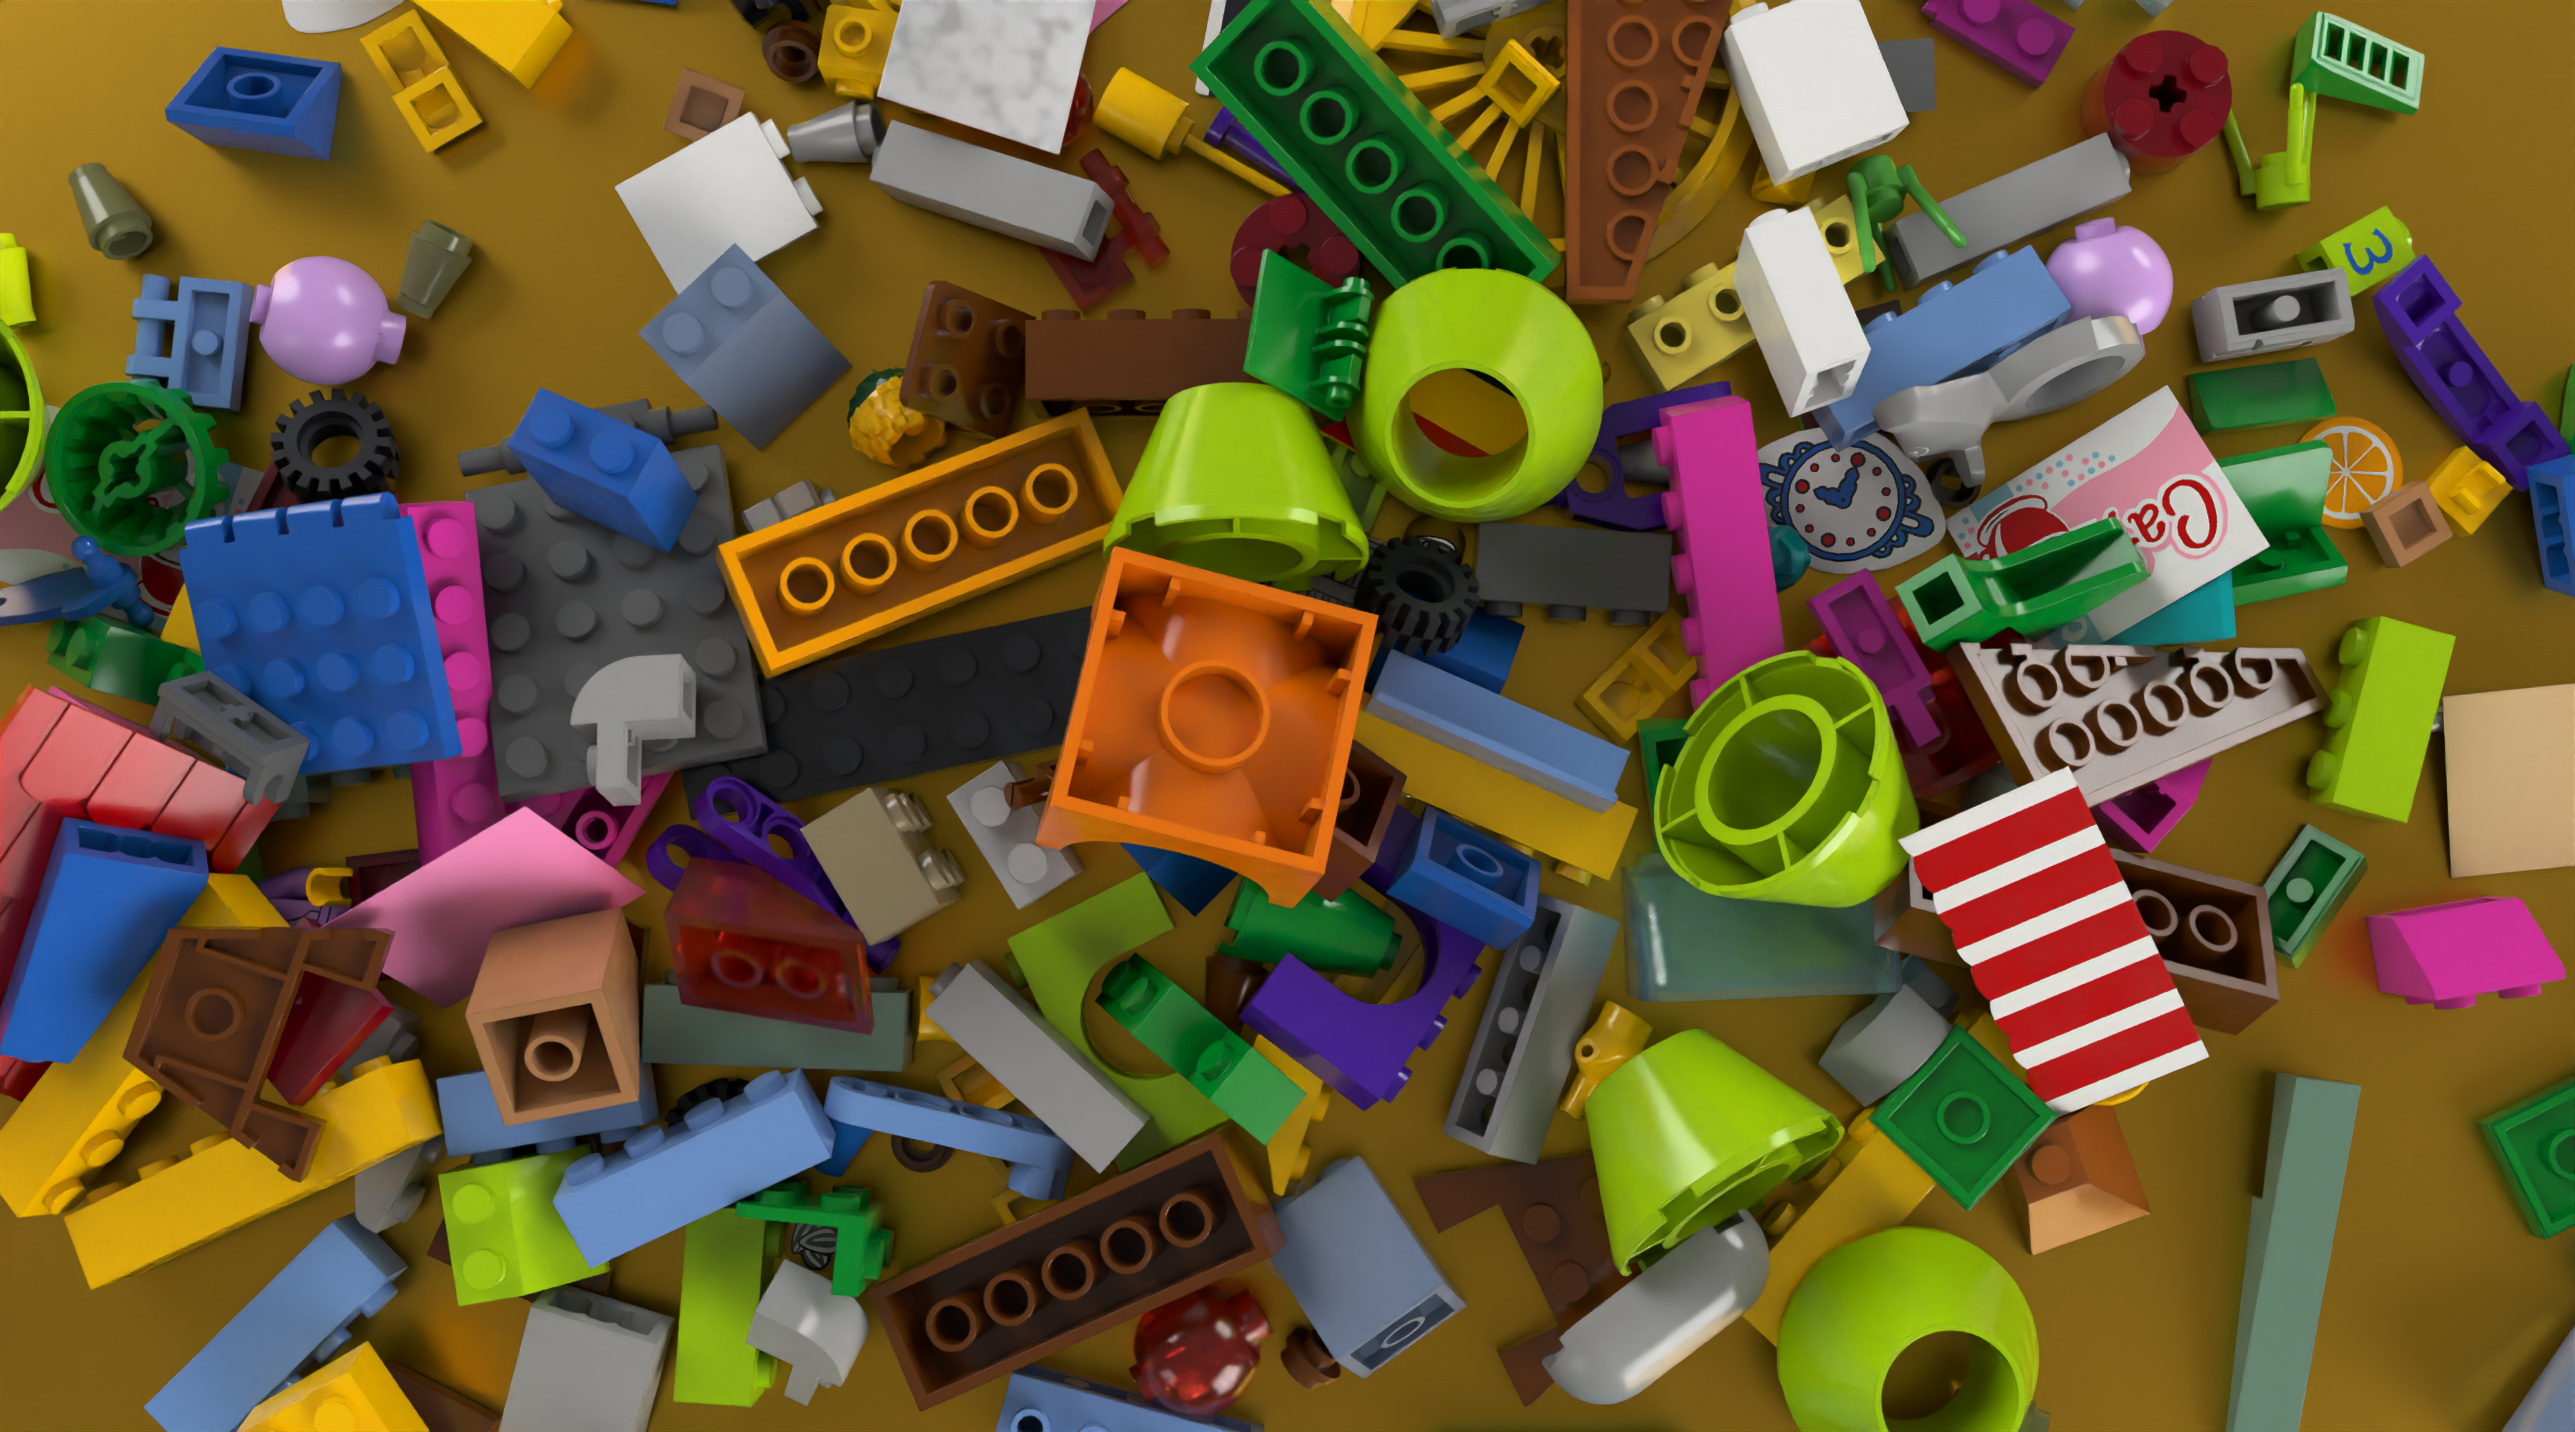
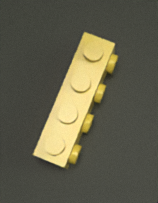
[1619,194,1886,395]

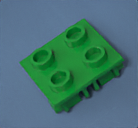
[1243,248,1374,422]

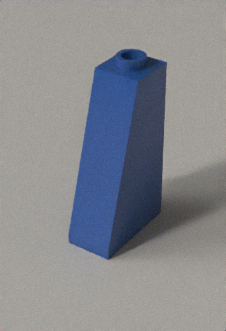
[0,817,209,1064]

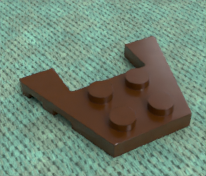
[122,926,396,1183]
[1412,1150,1643,1407]

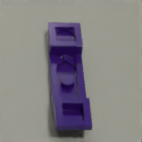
[2371,254,2571,492]

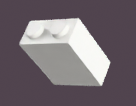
[1718,0,1909,187]
[615,111,824,295]
[1732,206,1871,418]

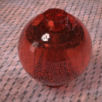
[1129,1284,1274,1416]

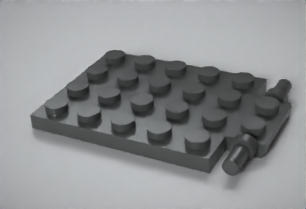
[458,398,769,803]

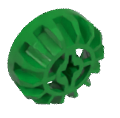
[44,379,230,557]

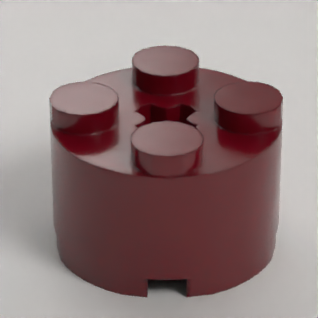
[2080,30,2232,176]
[1230,192,1365,308]

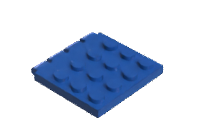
[177,492,463,779]

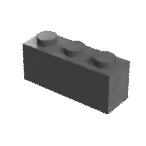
[1472,522,1673,627]

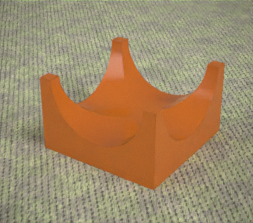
[1034,546,1378,909]

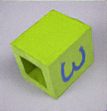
[2295,205,2416,297]

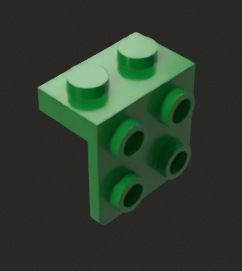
[2216,440,2348,606]
[735,1177,894,1297]

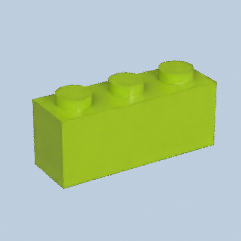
[2306,616,2456,823]
[673,1201,787,1407]

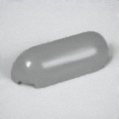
[1542,1210,1770,1405]

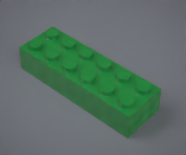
[1188,0,1563,290]

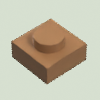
[663,65,745,141]
[2359,480,2453,568]

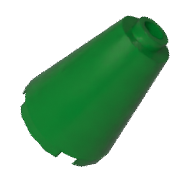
[1215,875,1402,979]

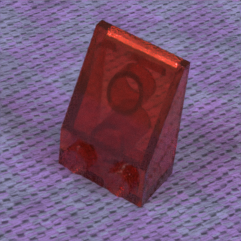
[664,857,875,1035]

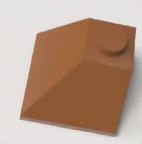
[2001,1105,2151,1256]

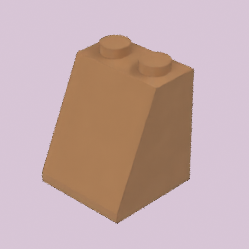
[465,907,639,1127]

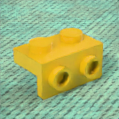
[817,4,930,114]

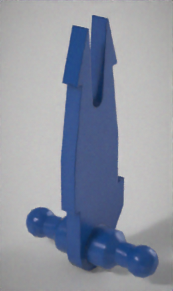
[0,535,154,628]

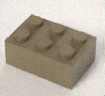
[800,787,966,946]

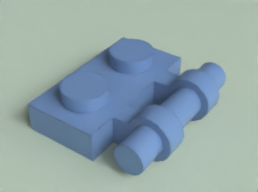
[125,274,254,412]

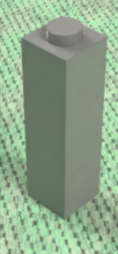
[869,120,1116,262]
[1884,132,2132,293]
[924,958,1151,1173]

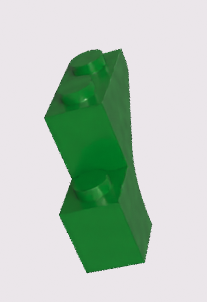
[1895,517,2151,656]
[46,612,205,706]
[1095,952,1307,1145]

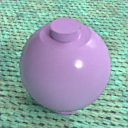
[2045,217,2173,355]
[249,256,406,385]

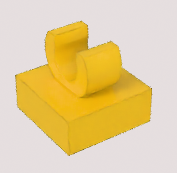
[2425,446,2513,537]

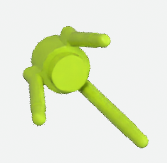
[2223,82,2317,210]

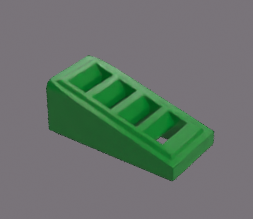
[2290,11,2425,116]

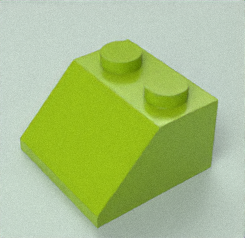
[438,1142,610,1307]

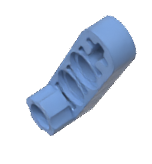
[823,1076,1076,1201]

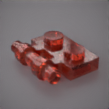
[1034,148,1171,316]

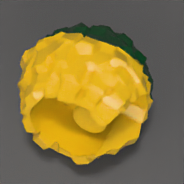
[847,366,947,470]

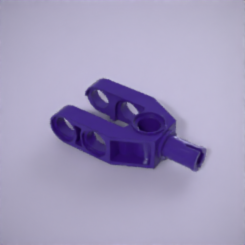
[1536,381,1732,533]
[645,776,901,975]

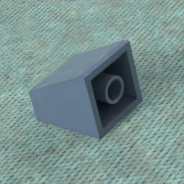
[638,243,852,451]
[1270,1155,1468,1379]

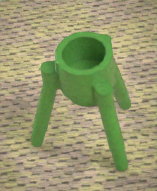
[1845,154,1967,293]

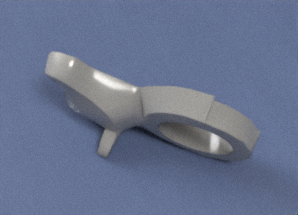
[1871,315,2145,488]

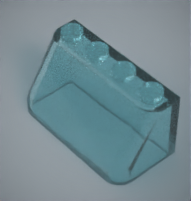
[1621,853,1902,1002]

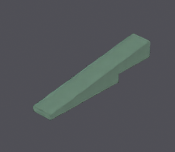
[2226,1072,2361,1432]

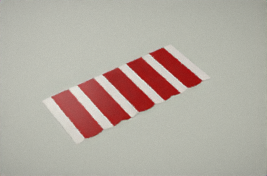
[1898,766,2209,1118]

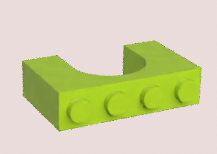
[1004,871,1231,1173]

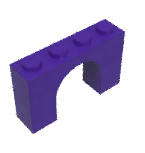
[1238,803,1495,1111]

